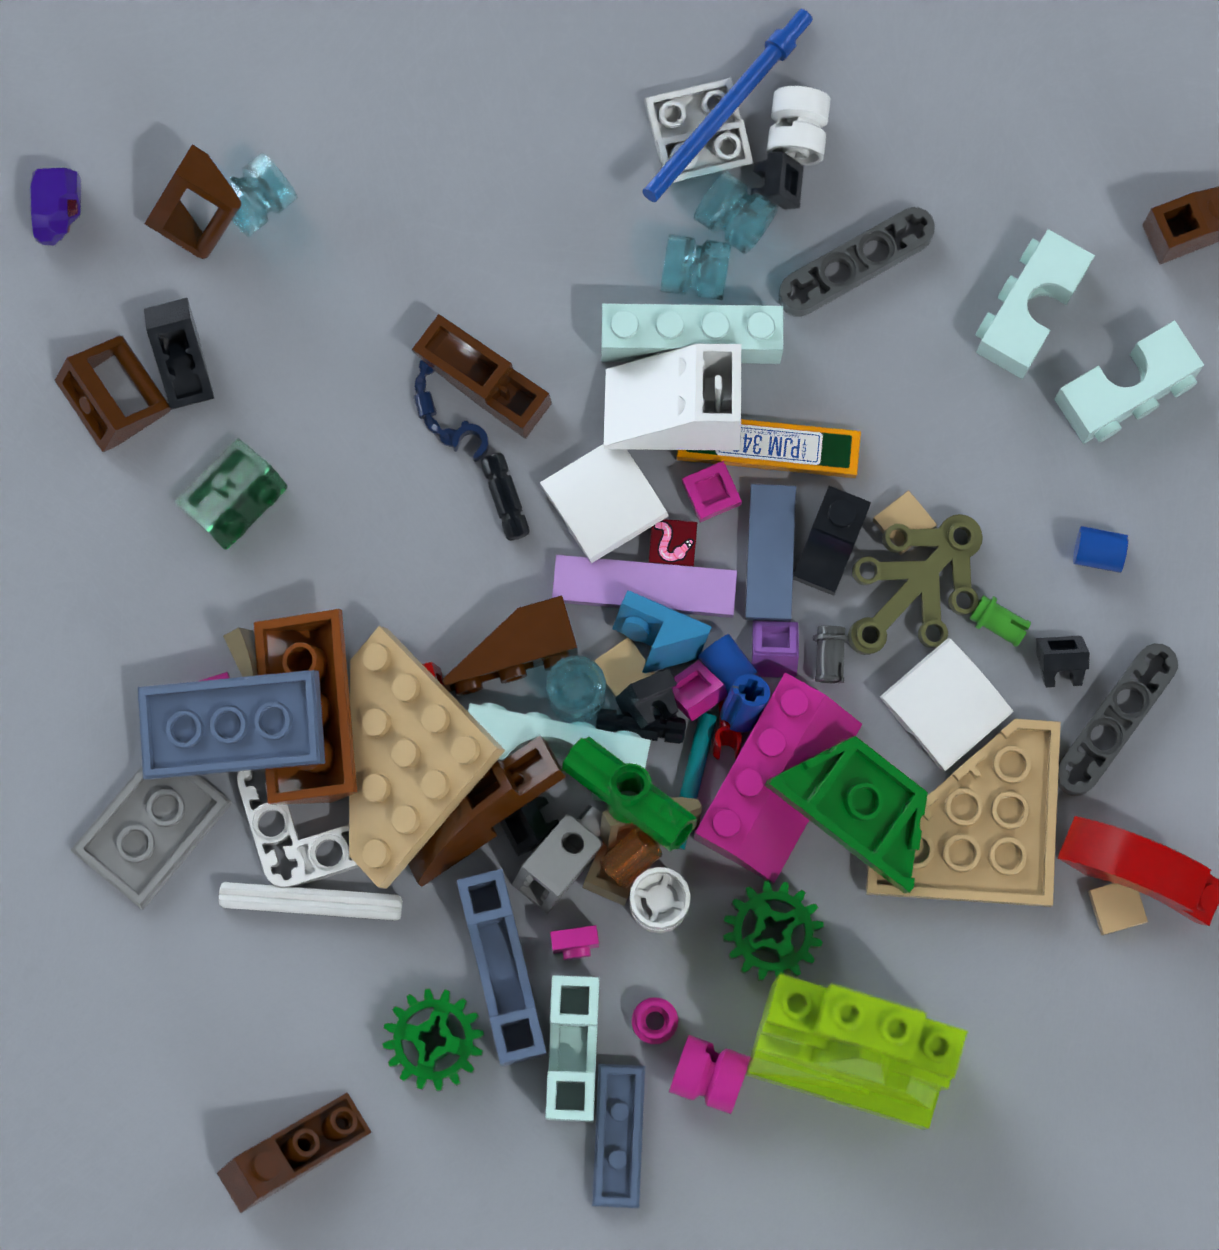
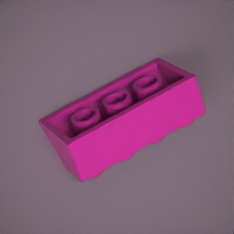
[694,673,862,884]

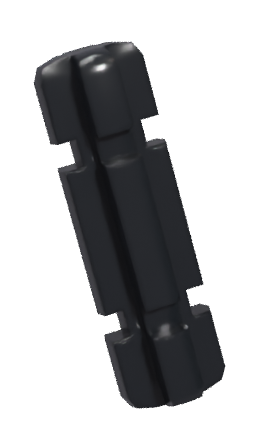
[481,453,530,541]
[596,708,686,744]

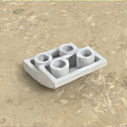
[644,78,753,183]
[540,444,668,564]
[880,638,1014,771]

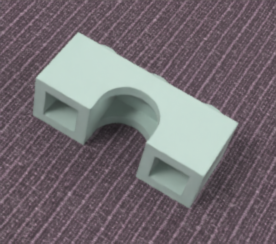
[975,229,1095,379]
[1054,320,1204,444]
[546,975,599,1122]

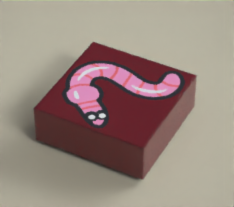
[648,519,698,567]

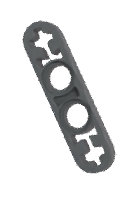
[779,207,935,317]
[1058,643,1178,796]

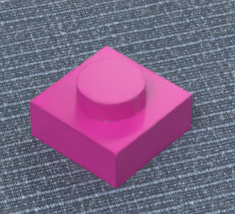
[682,461,742,523]
[672,660,728,721]
[550,925,599,960]

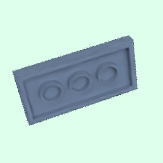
[137,670,325,780]

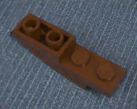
[408,736,566,887]

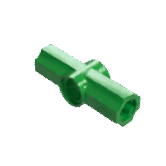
[562,736,697,852]

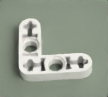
[237,769,359,887]

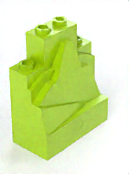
[745,974,968,1130]

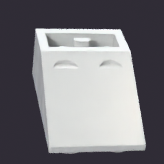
[604,344,741,450]

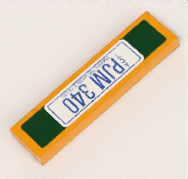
[677,419,861,478]

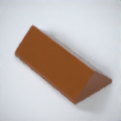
[254,609,357,805]

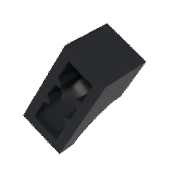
[144,297,214,410]
[793,486,871,596]

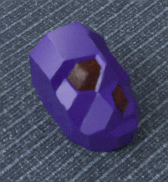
[30,168,81,246]

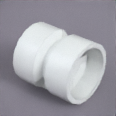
[767,86,831,165]
[629,867,690,933]

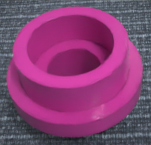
[632,997,678,1045]

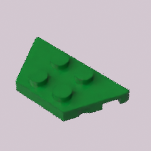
[764,736,928,893]

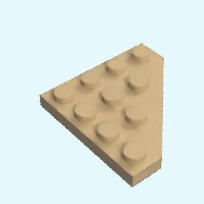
[349,626,505,889]
[866,719,1061,907]

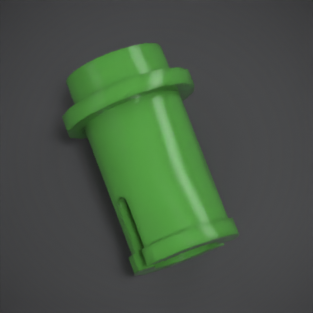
[969,595,1031,647]

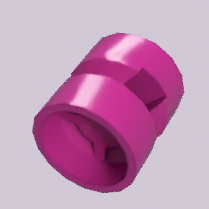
[669,1035,751,1114]

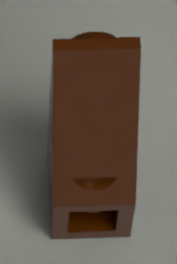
[1142,186,1219,265]
[443,595,578,696]
[217,1092,371,1213]

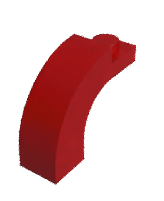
[1057,816,1219,926]

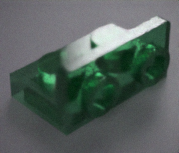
[175,438,288,550]

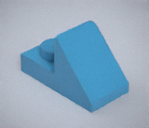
[612,590,712,673]

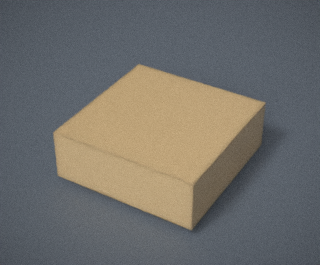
[872,490,937,555]
[592,637,655,697]
[1088,883,1148,936]

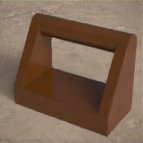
[144,144,242,259]
[55,336,171,452]

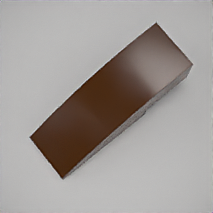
[412,314,552,439]

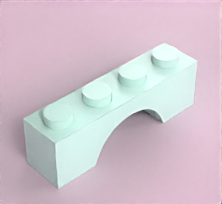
[602,304,783,364]
[468,703,651,802]

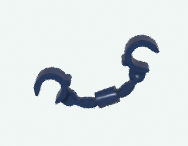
[413,360,489,462]

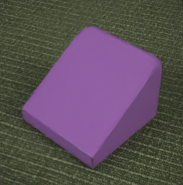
[751,620,799,678]

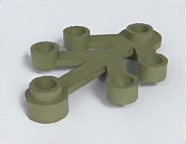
[848,514,983,655]

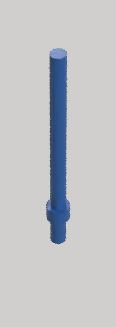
[642,9,813,202]

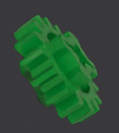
[722,881,824,982]
[382,988,485,1091]

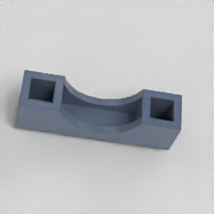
[457,869,547,1066]

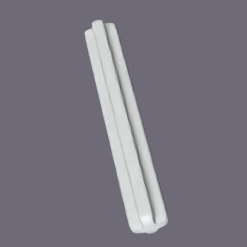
[218,882,403,921]

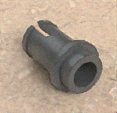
[813,625,849,684]

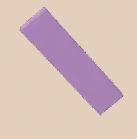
[552,555,737,618]

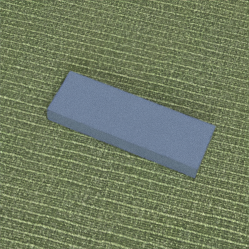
[745,484,796,622]
[592,1064,645,1208]

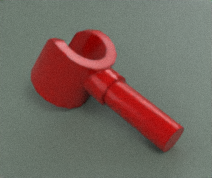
[712,698,742,760]

